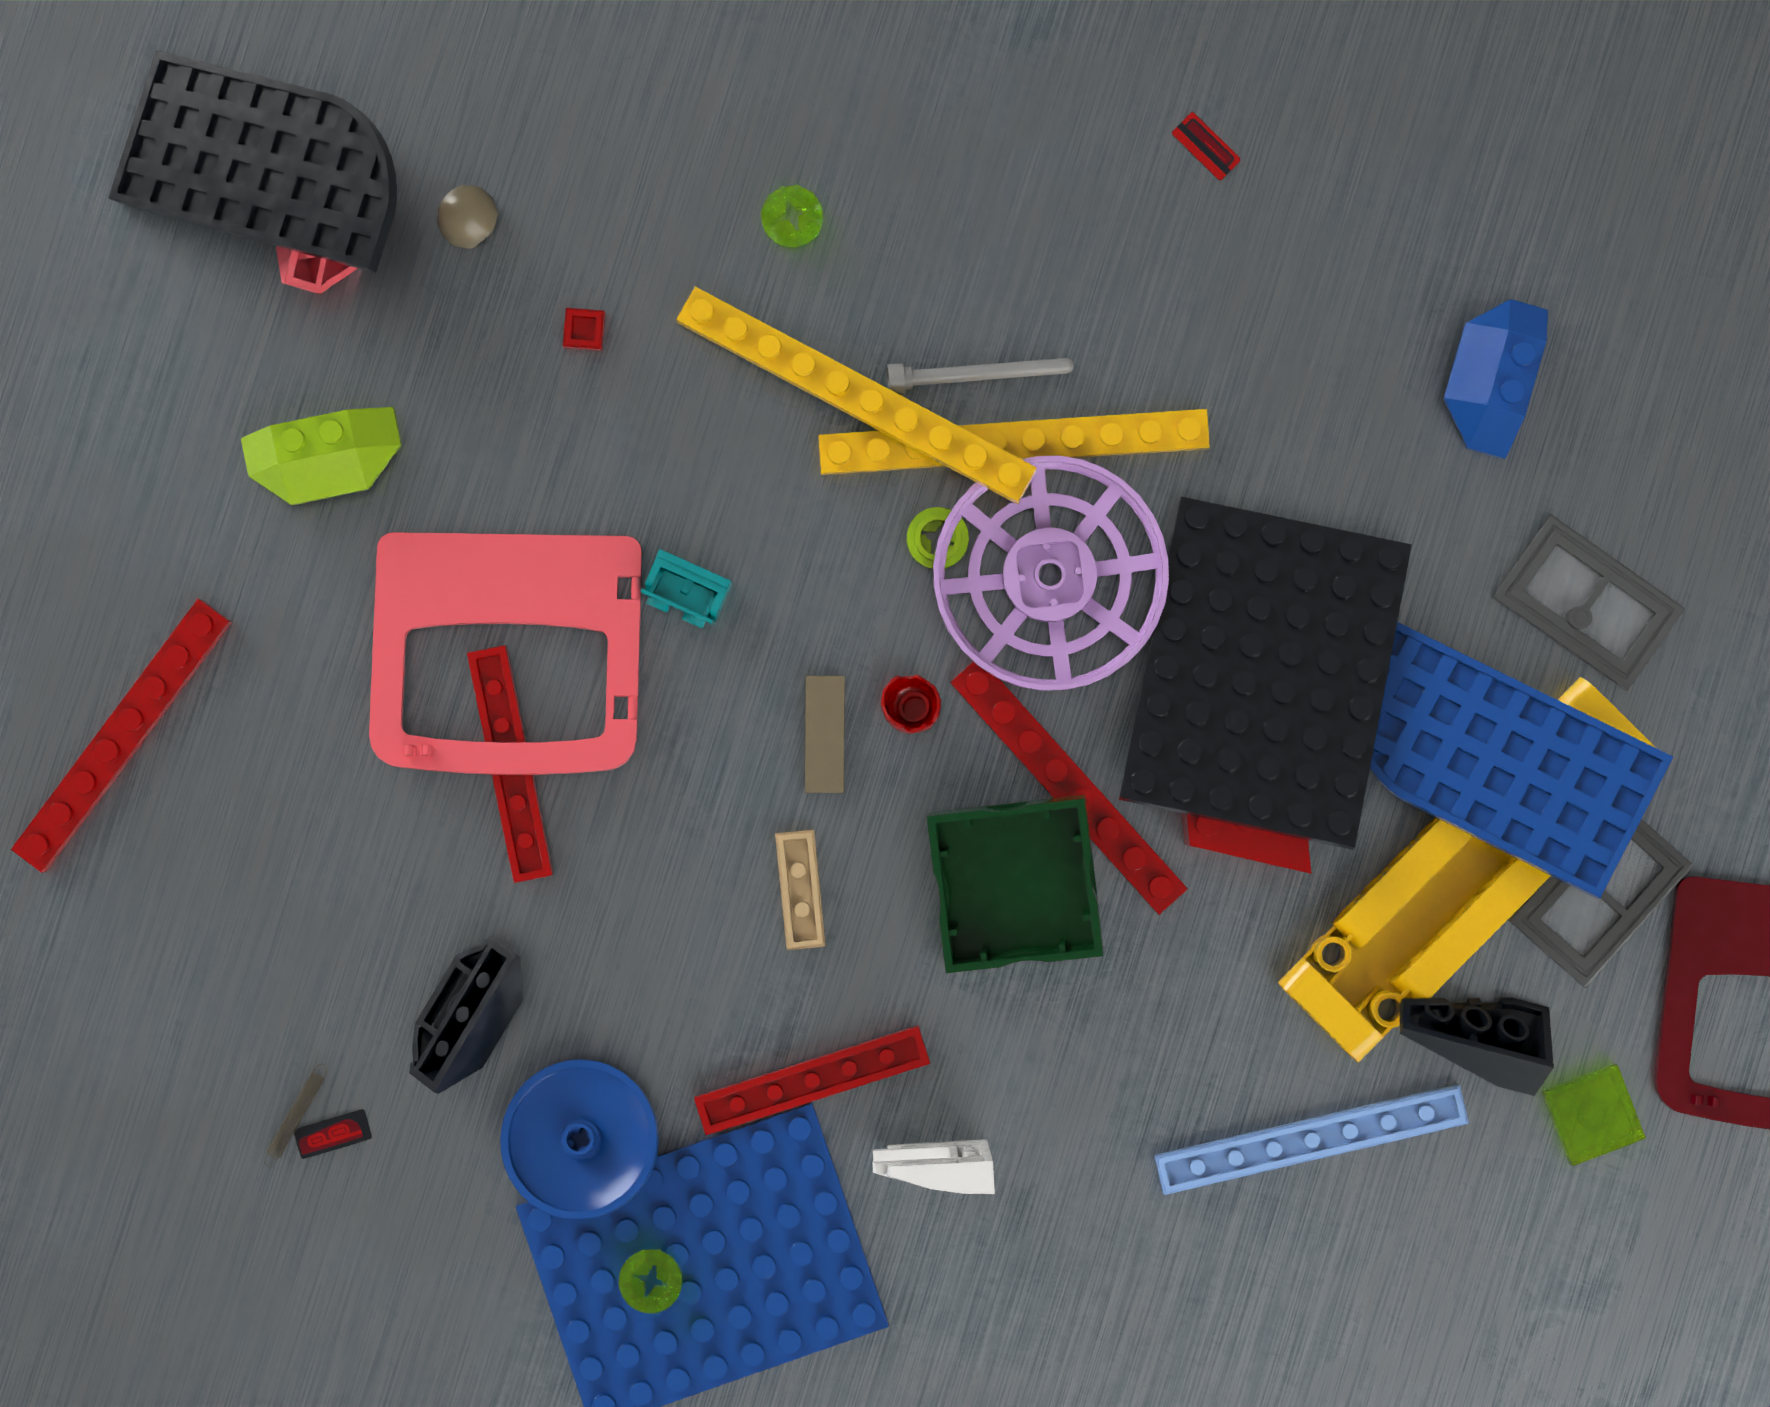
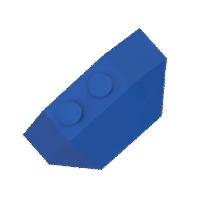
[1443,299,1548,459]

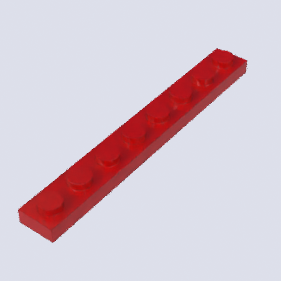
[10,598,232,873]
[950,662,1188,915]

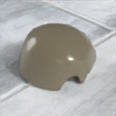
[437,185,498,249]

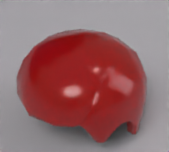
[881,675,941,734]

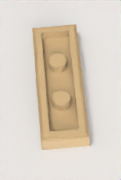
[775,829,826,950]

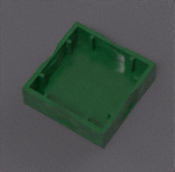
[927,795,1104,973]

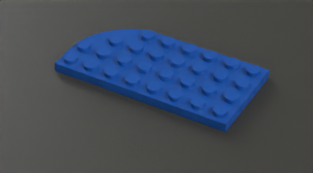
[1370,622,1673,900]

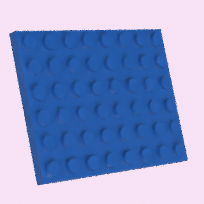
[516,1102,889,1407]

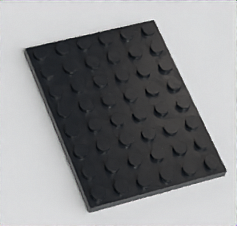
[1118,496,1412,850]

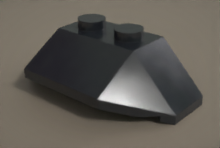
[409,937,523,1094]

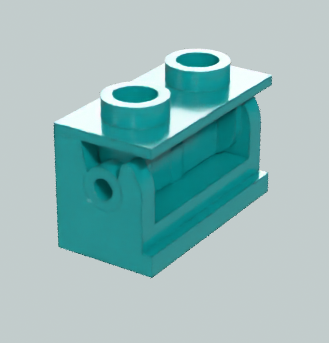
[640,549,733,629]

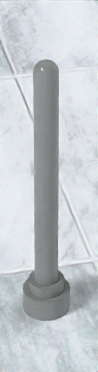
[887,358,1074,395]

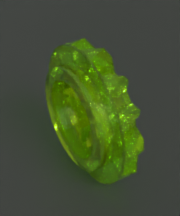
[761,184,823,247]
[619,1249,682,1313]

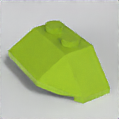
[241,407,402,505]

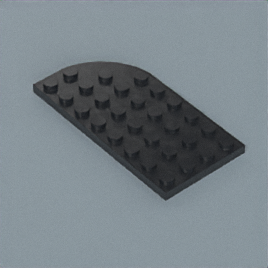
[108,51,397,273]

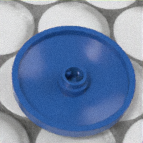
[500,1059,659,1220]

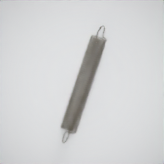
[264,1064,327,1167]

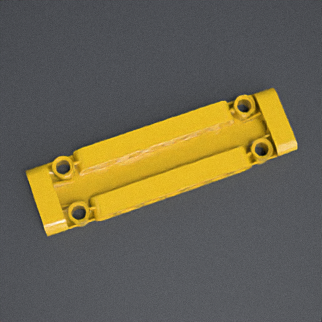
[1277,677,1656,1063]

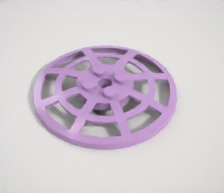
[933,456,1169,691]

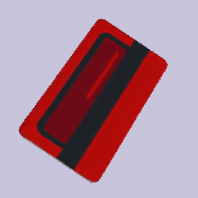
[1172,112,1241,180]

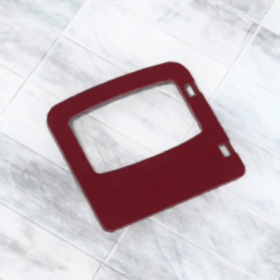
[1654,876,1770,1130]

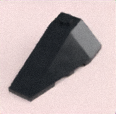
[1399,998,1554,1096]

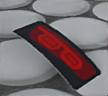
[294,1109,372,1159]

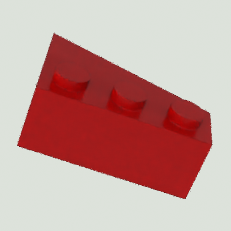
[1182,813,1312,874]

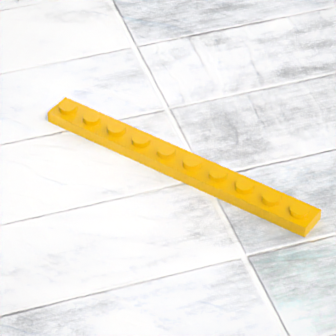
[676,286,1037,504]
[818,409,1210,475]

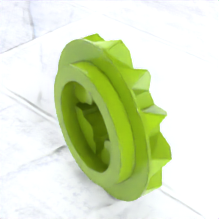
[907,507,969,569]

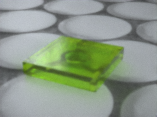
[1542,1063,1646,1166]

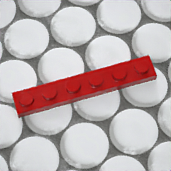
[467,645,554,883]
[694,1025,930,1135]

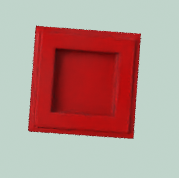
[563,308,606,351]

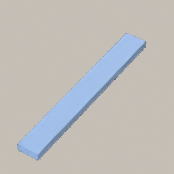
[1154,1084,1469,1195]

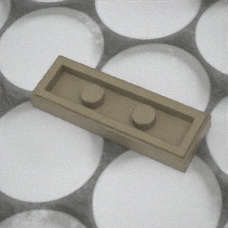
[805,676,845,793]

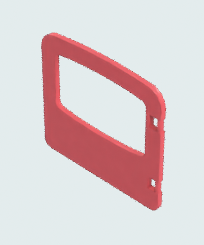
[369,532,642,775]

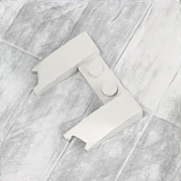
[872,1139,995,1194]

